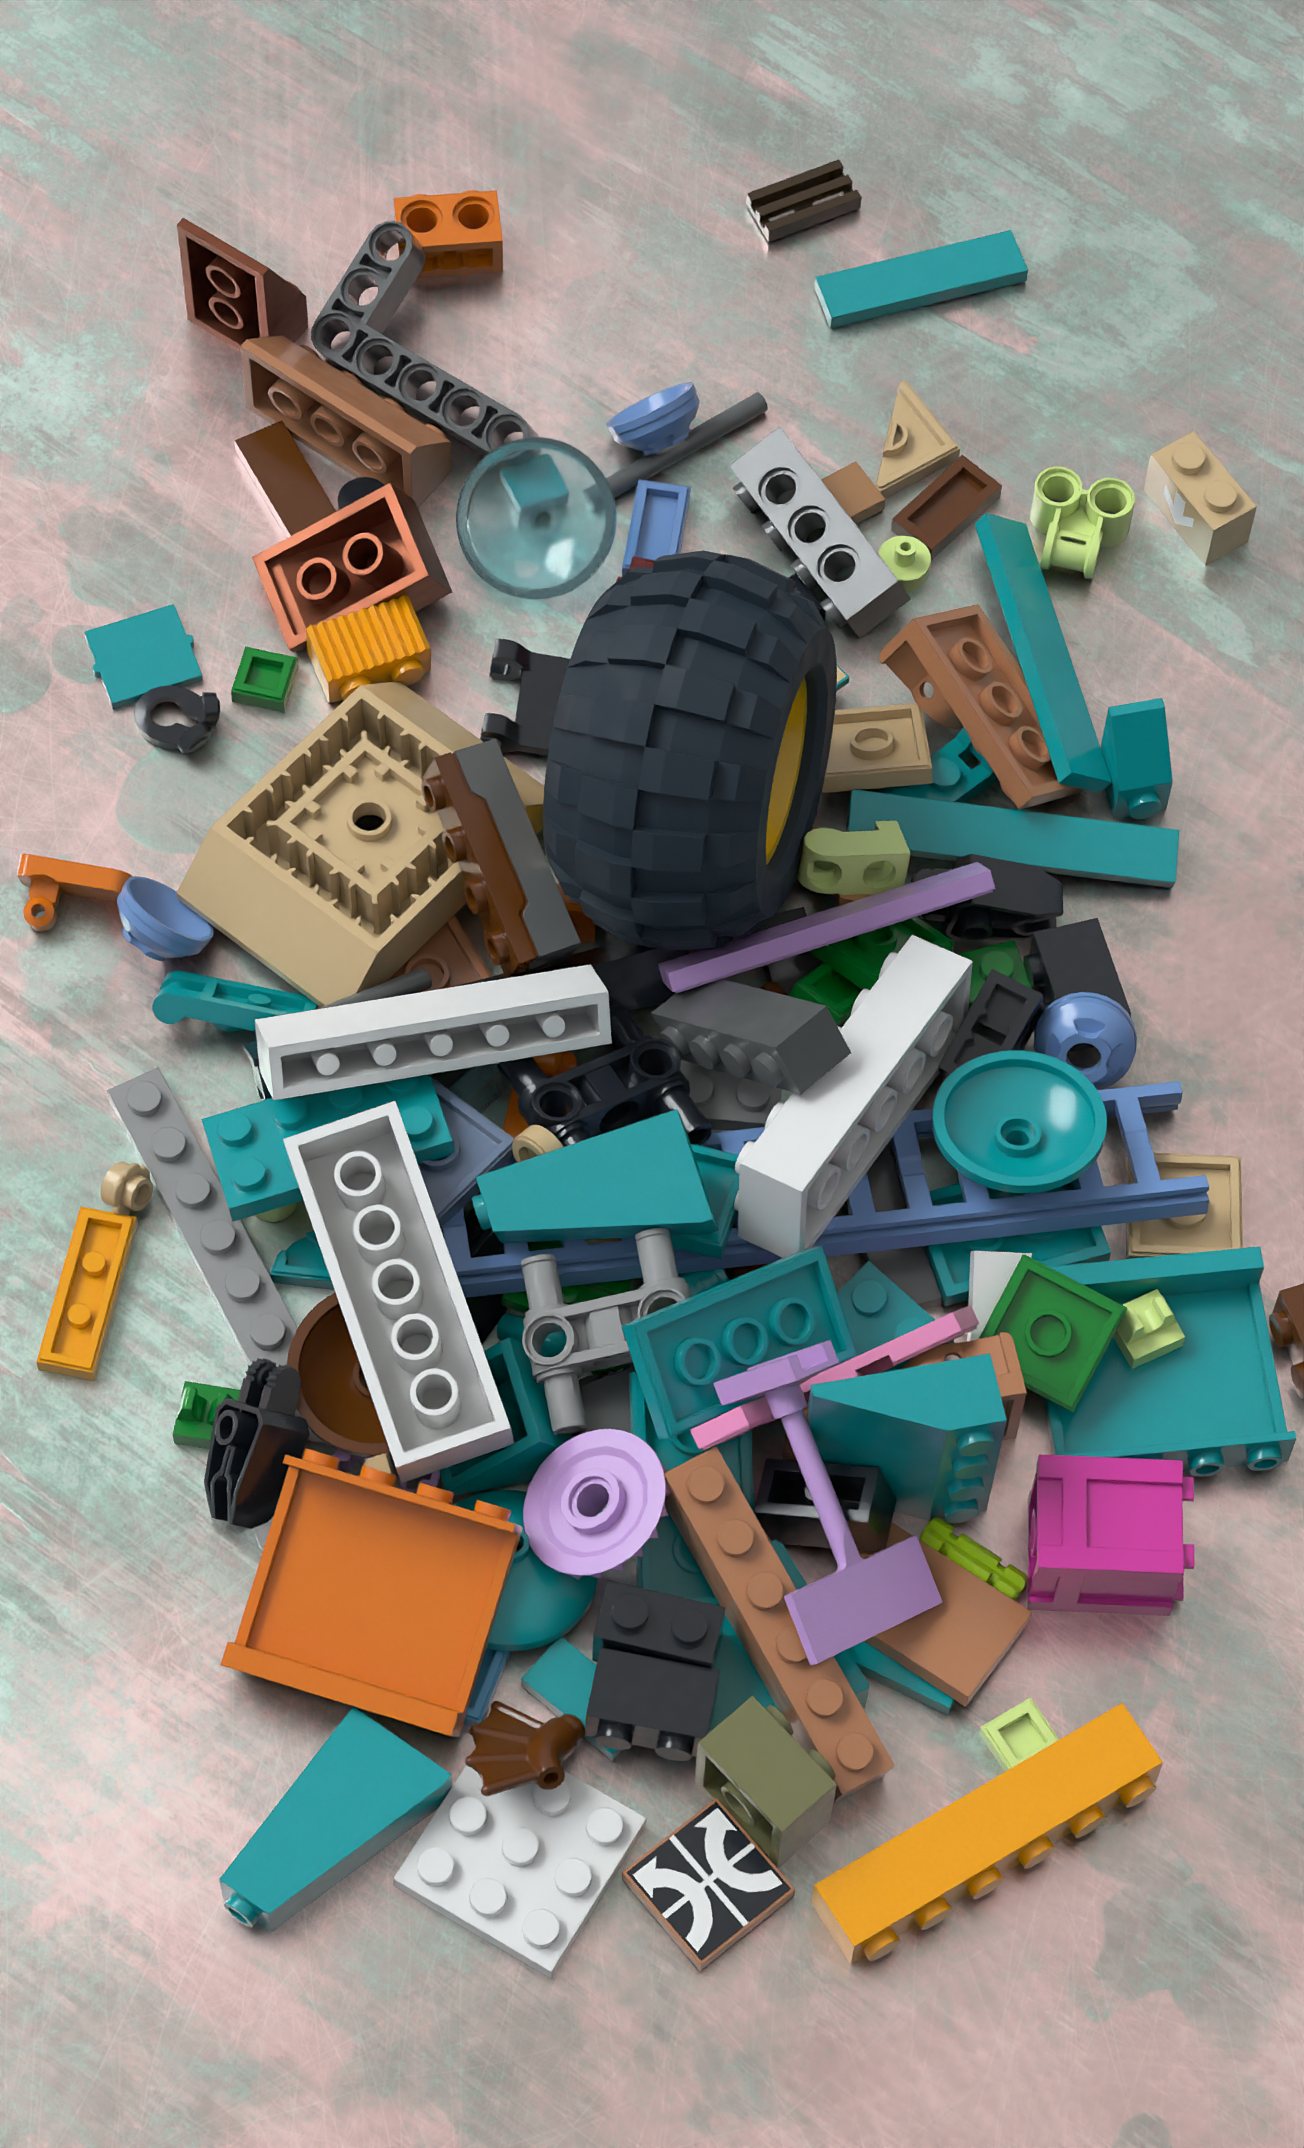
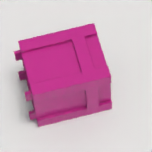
[1027,1454,1195,1616]

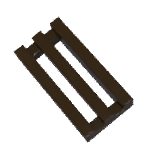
[746,159,862,242]

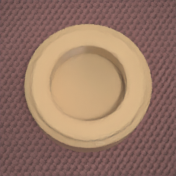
[512,1125,563,1163]

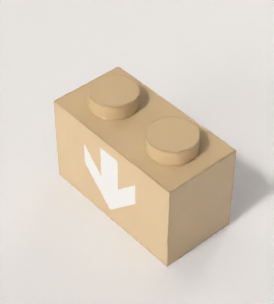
[1143,431,1257,566]

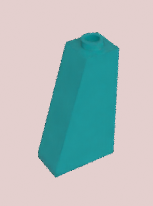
[472,1109,719,1243]
[219,1706,452,1932]

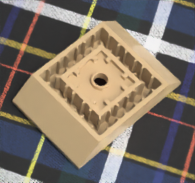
[176,682,544,1007]

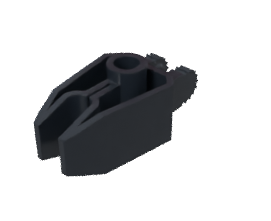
[911,854,1064,941]
[204,1358,310,1529]

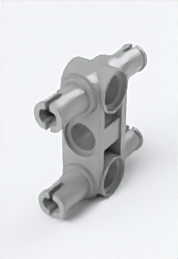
[521,1228,691,1435]

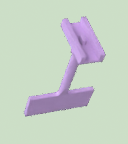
[713,1340,943,1665]

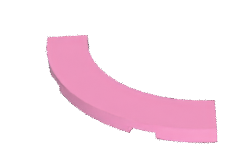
[690,1306,979,1450]

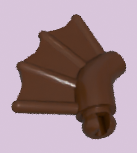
[465,1701,585,1797]

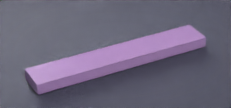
[658,862,995,993]

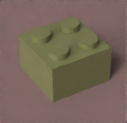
[694,1695,837,1869]

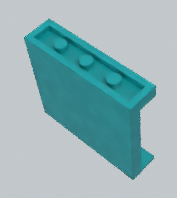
[1043,1246,1296,1477]

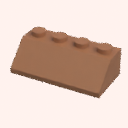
[240,335,452,508]

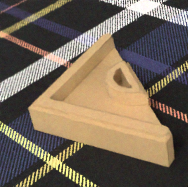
[875,380,960,498]

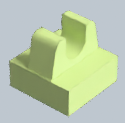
[1113,1289,1185,1369]

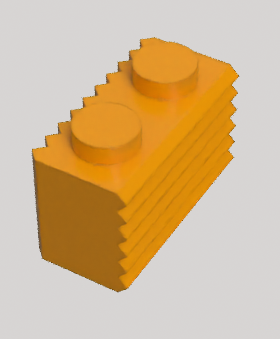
[306,595,431,704]

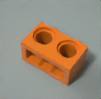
[393,190,503,278]

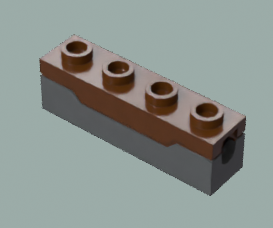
[421,738,581,978]

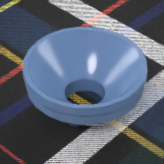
[606,382,700,455]
[117,876,213,961]
[1033,992,1137,1090]

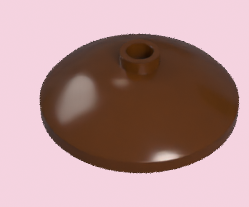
[287,1293,392,1457]

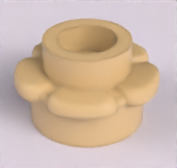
[100,1162,153,1215]

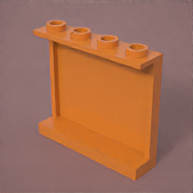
[220,1448,523,1737]

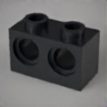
[938,969,1045,1083]

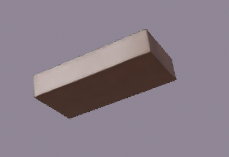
[891,455,1002,560]

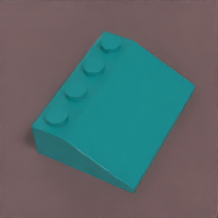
[807,1354,1007,1523]

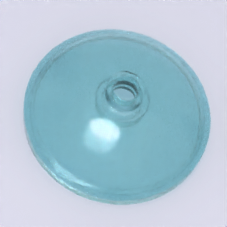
[456,437,617,600]

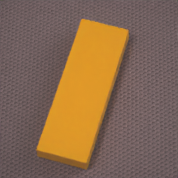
[36,1206,138,1381]

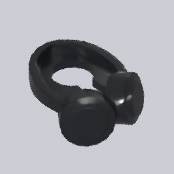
[134,685,220,754]

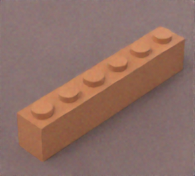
[663,1446,895,1804]

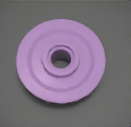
[523,1429,671,1580]

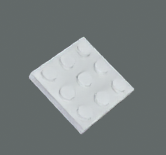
[393,1765,646,1978]

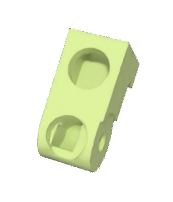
[798,821,911,895]

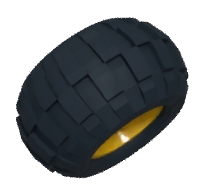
[543,550,837,951]

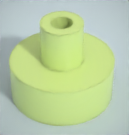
[878,536,931,592]

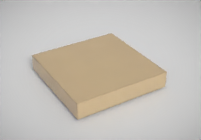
[822,703,933,793]
[1125,1153,1243,1259]

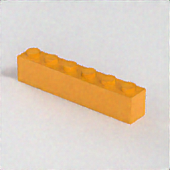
[811,1703,1163,1964]

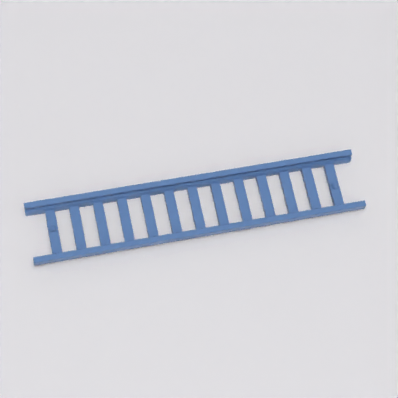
[442,1081,1209,1298]

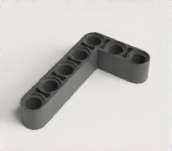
[311,221,541,467]

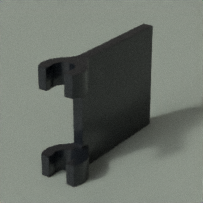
[480,639,570,755]

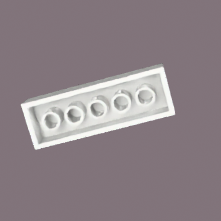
[734,935,973,1258]
[283,1101,514,1483]

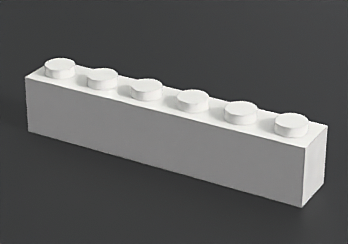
[255,964,612,1100]

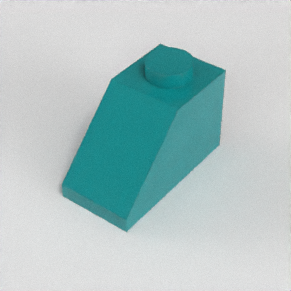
[1100,698,1173,819]

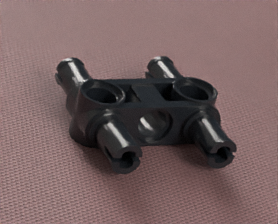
[497,1003,712,1147]

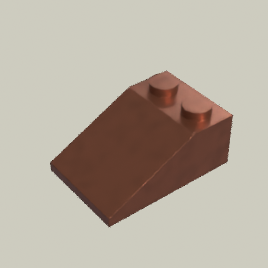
[177,218,308,351]
[252,483,452,652]

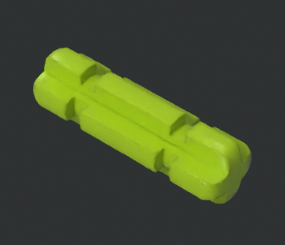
[919,1517,1029,1601]

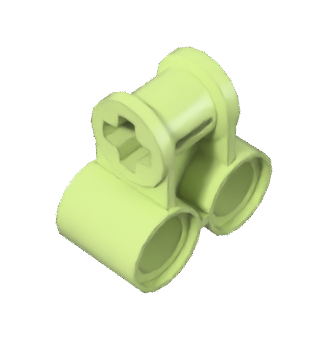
[1030,466,1135,579]

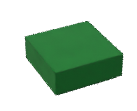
[231,646,299,712]

